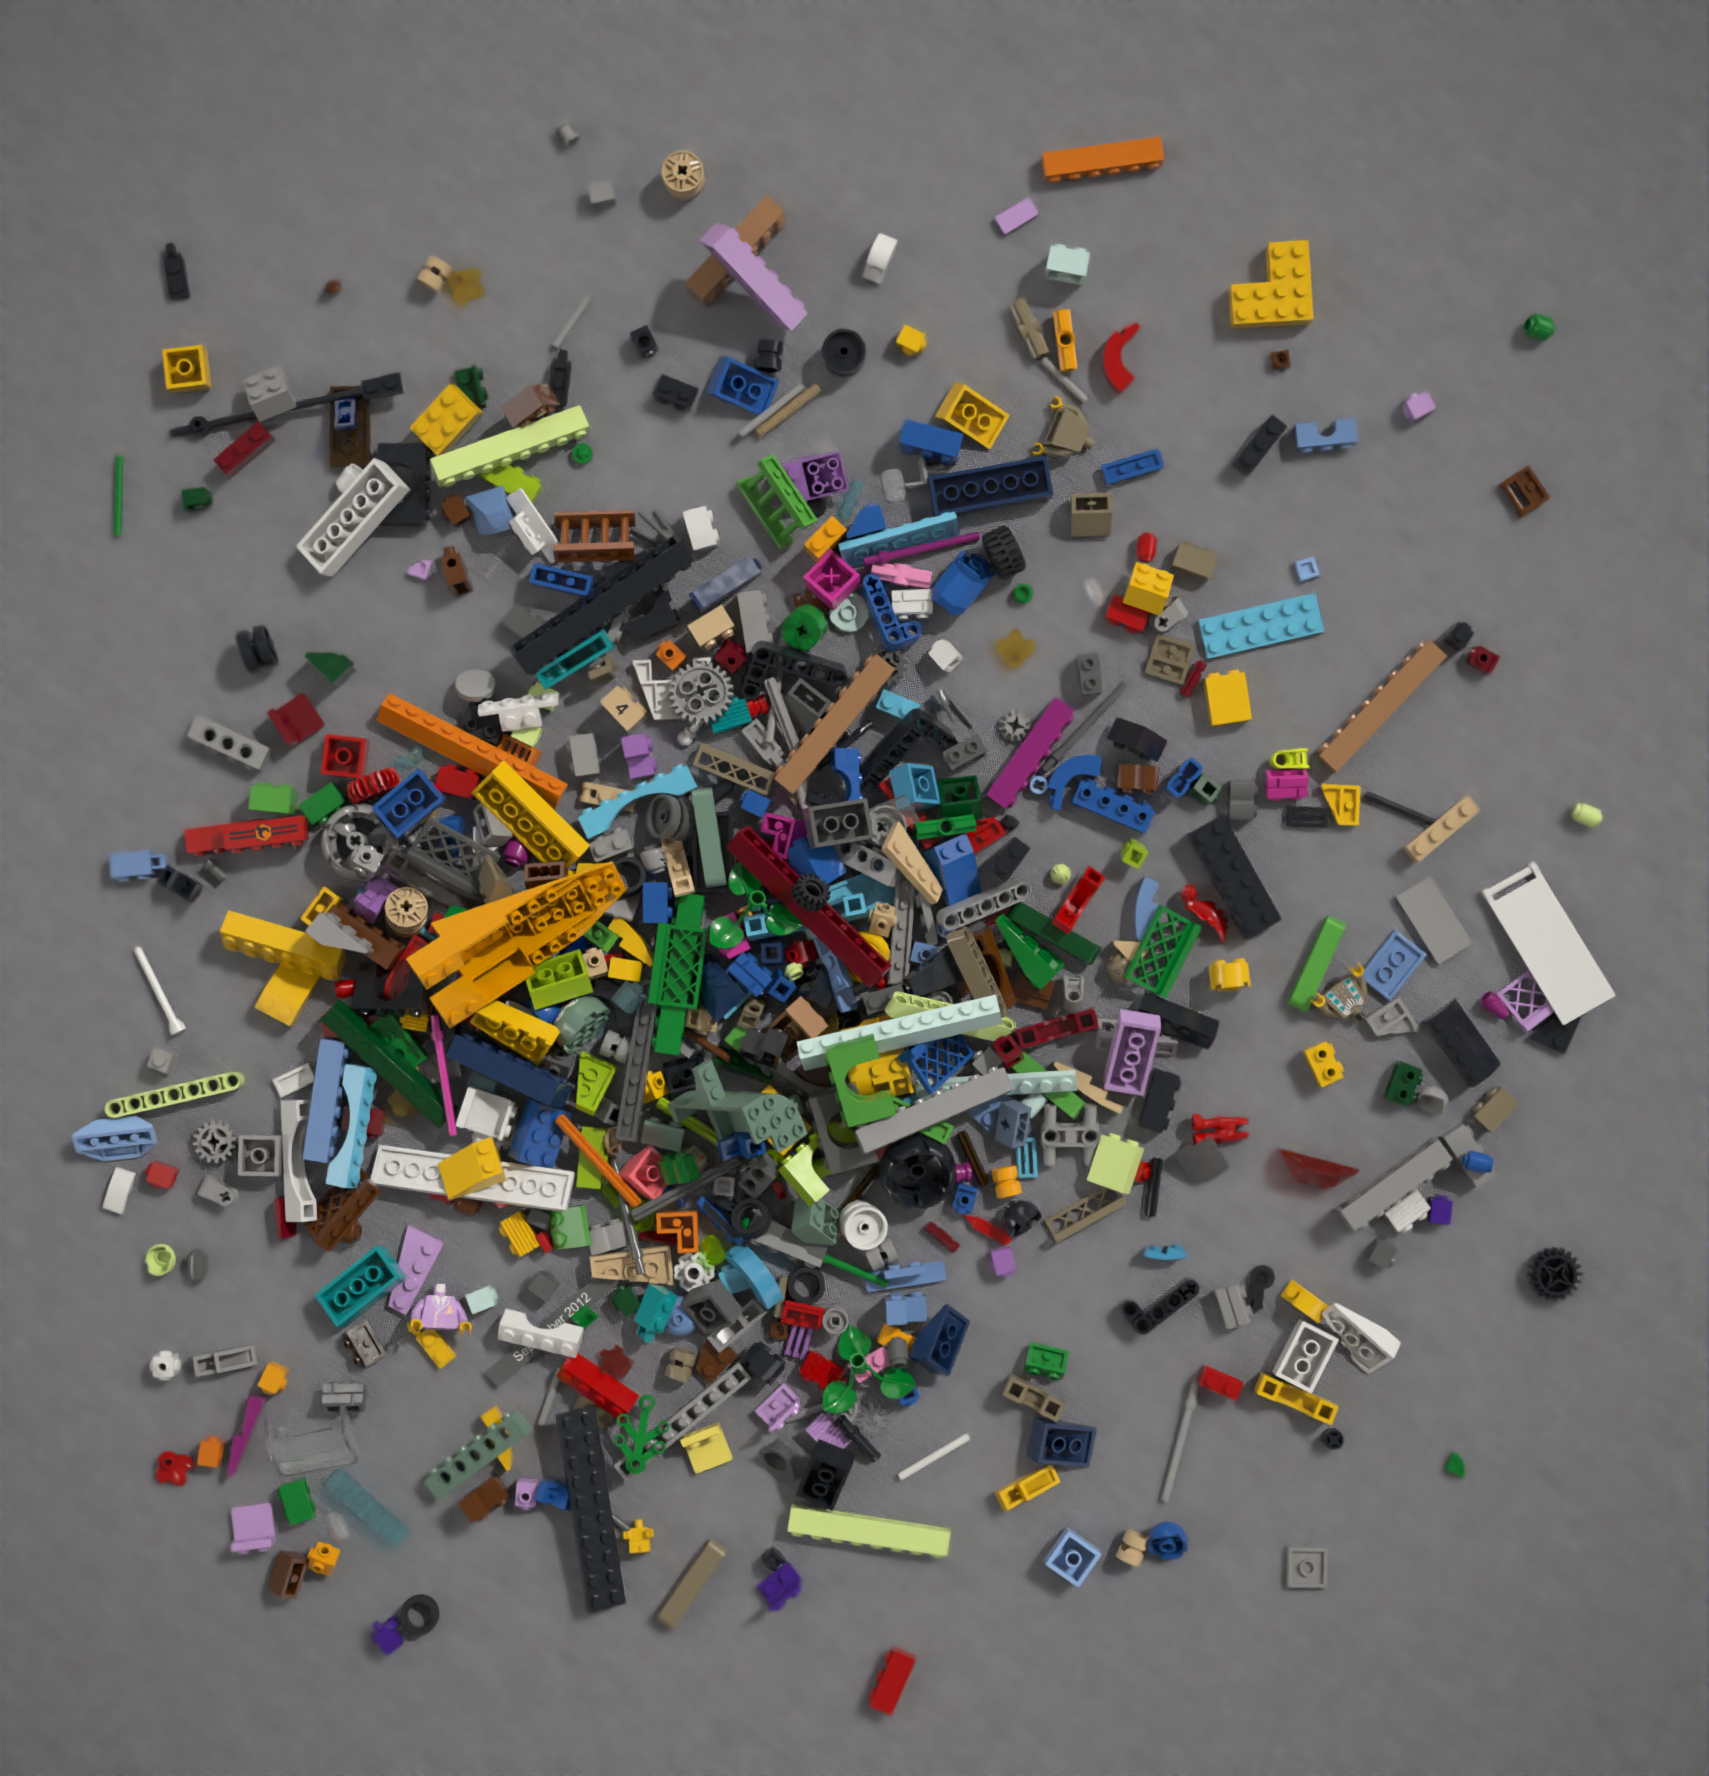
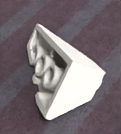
[1322,1303,1401,1375]

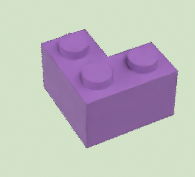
[621,733,658,780]

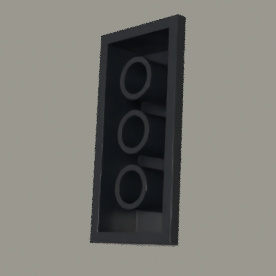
[1422,998,1501,1088]

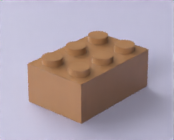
[763,996,828,1061]

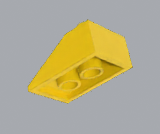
[935,382,1010,449]
[254,964,321,1026]
[438,1137,507,1201]

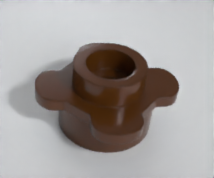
[323,278,343,296]
[1270,349,1291,371]
[768,1318,789,1340]

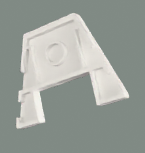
[633,657,711,720]

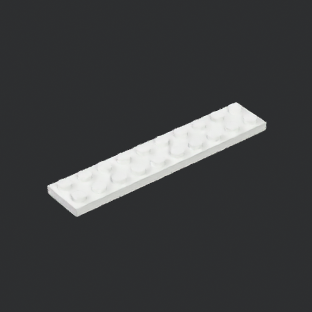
[371,1145,575,1213]

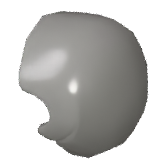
[1416,1086,1448,1115]

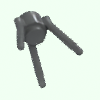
[631,510,675,546]
[931,689,973,727]

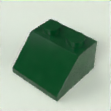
[304,652,356,687]
[937,775,983,824]

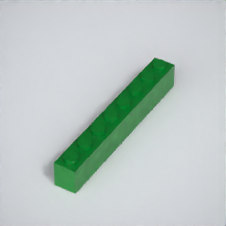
[652,894,706,1056]

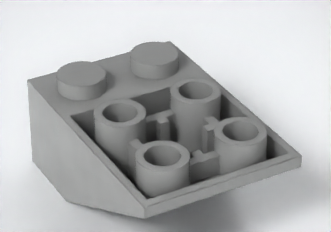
[305,912,375,953]

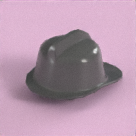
[759,1438,795,1483]

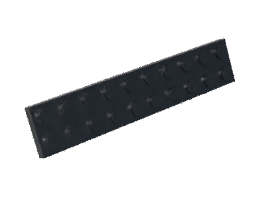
[555,1405,626,1614]

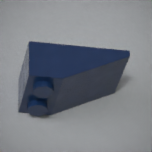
[908,1304,970,1376]
[1026,1417,1097,1467]

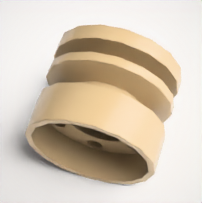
[662,150,705,201]
[385,887,428,937]

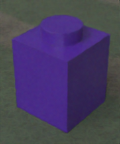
[1426,1194,1453,1225]

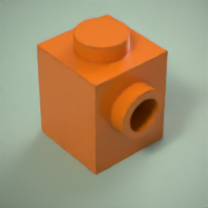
[656,640,688,672]

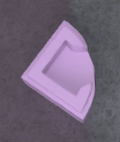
[407,560,433,581]

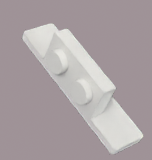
[506,488,560,563]
[478,692,559,732]

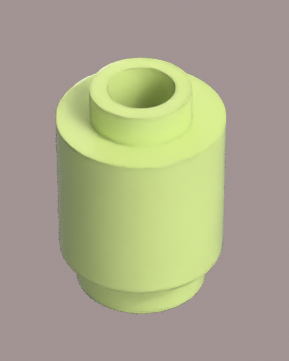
[1570,802,1603,828]

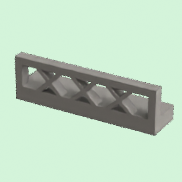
[1095,1018,1178,1056]

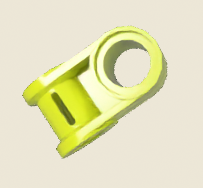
[1269,748,1309,770]

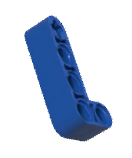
[861,574,922,651]

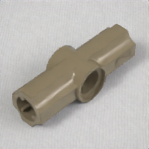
[1009,298,1049,360]

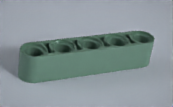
[692,787,727,888]

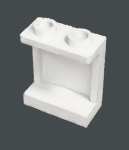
[455,1087,518,1141]

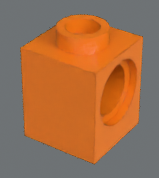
[197,1435,225,1468]

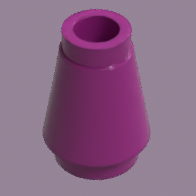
[1480,991,1510,1020]

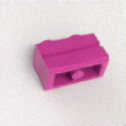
[1265,769,1308,801]

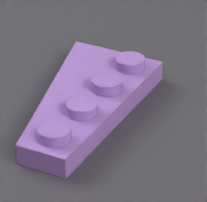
[388,1225,444,1315]

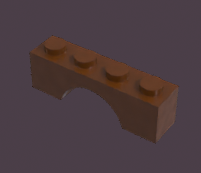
[972,927,1017,1010]

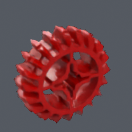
[346,767,401,804]

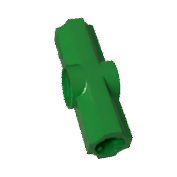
[913,814,976,840]

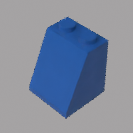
[787,834,847,885]

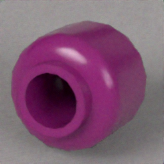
[502,837,531,867]

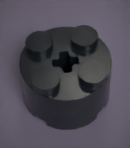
[740,1341,786,1386]

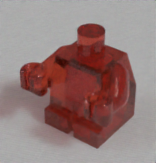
[599,1345,636,1378]

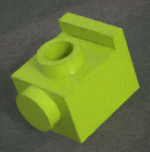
[1120,838,1149,869]

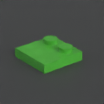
[547,1205,591,1250]

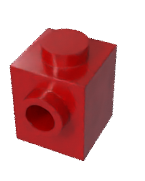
[145,1160,180,1189]

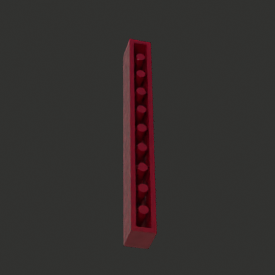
[726,826,892,988]

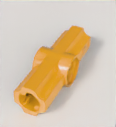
[1053,309,1077,372]

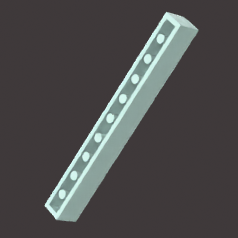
[797,995,1003,1071]

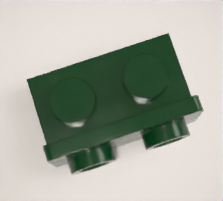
[453,364,489,408]

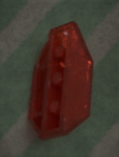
[1277,1148,1359,1190]

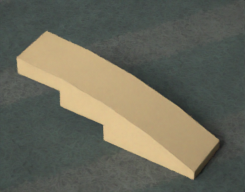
[1052,1061,1123,1114]

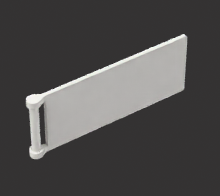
[1481,861,1615,1025]

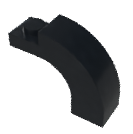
[583,979,636,1027]

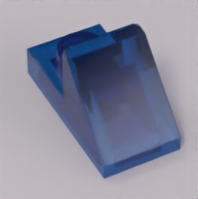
[334,398,359,432]

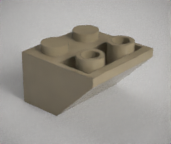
[1070,493,1112,537]

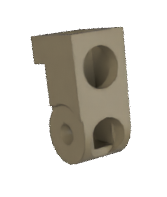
[737,994,766,1029]

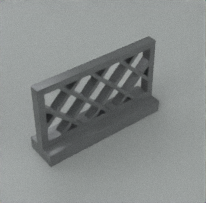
[405,817,500,897]

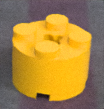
[1208,958,1251,992]

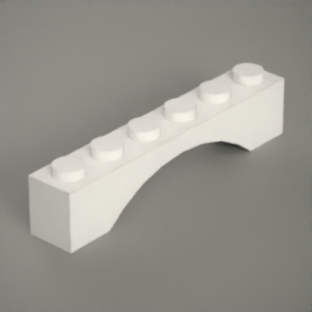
[281,1099,317,1222]

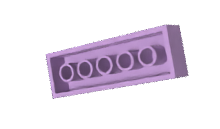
[699,223,808,331]

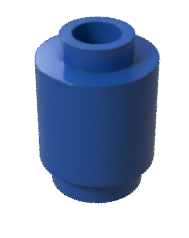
[1462,1150,1494,1174]

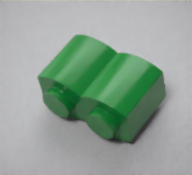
[658,1151,700,1185]

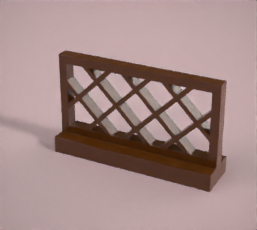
[302,1168,382,1252]

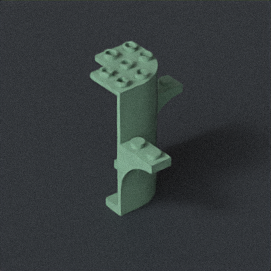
[667,1060,808,1153]

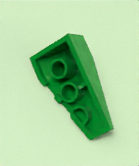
[995,914,1066,990]

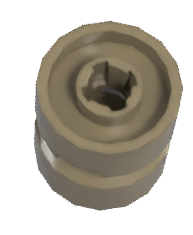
[664,1347,697,1382]

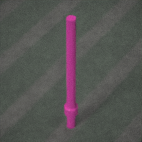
[430,1015,457,1136]

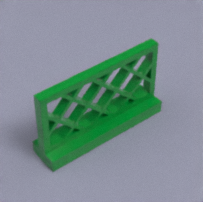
[1123,905,1202,998]
[648,923,708,1009]

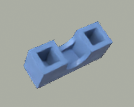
[1293,418,1358,454]

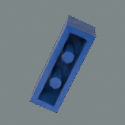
[529,563,594,597]

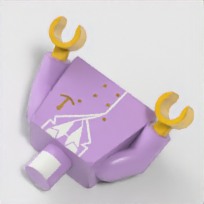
[408,1284,472,1336]

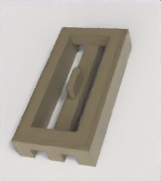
[774,1275,788,1318]

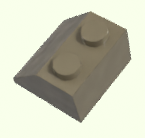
[478,854,515,904]

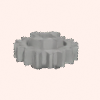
[193,1119,238,1163]

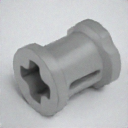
[555,119,580,147]

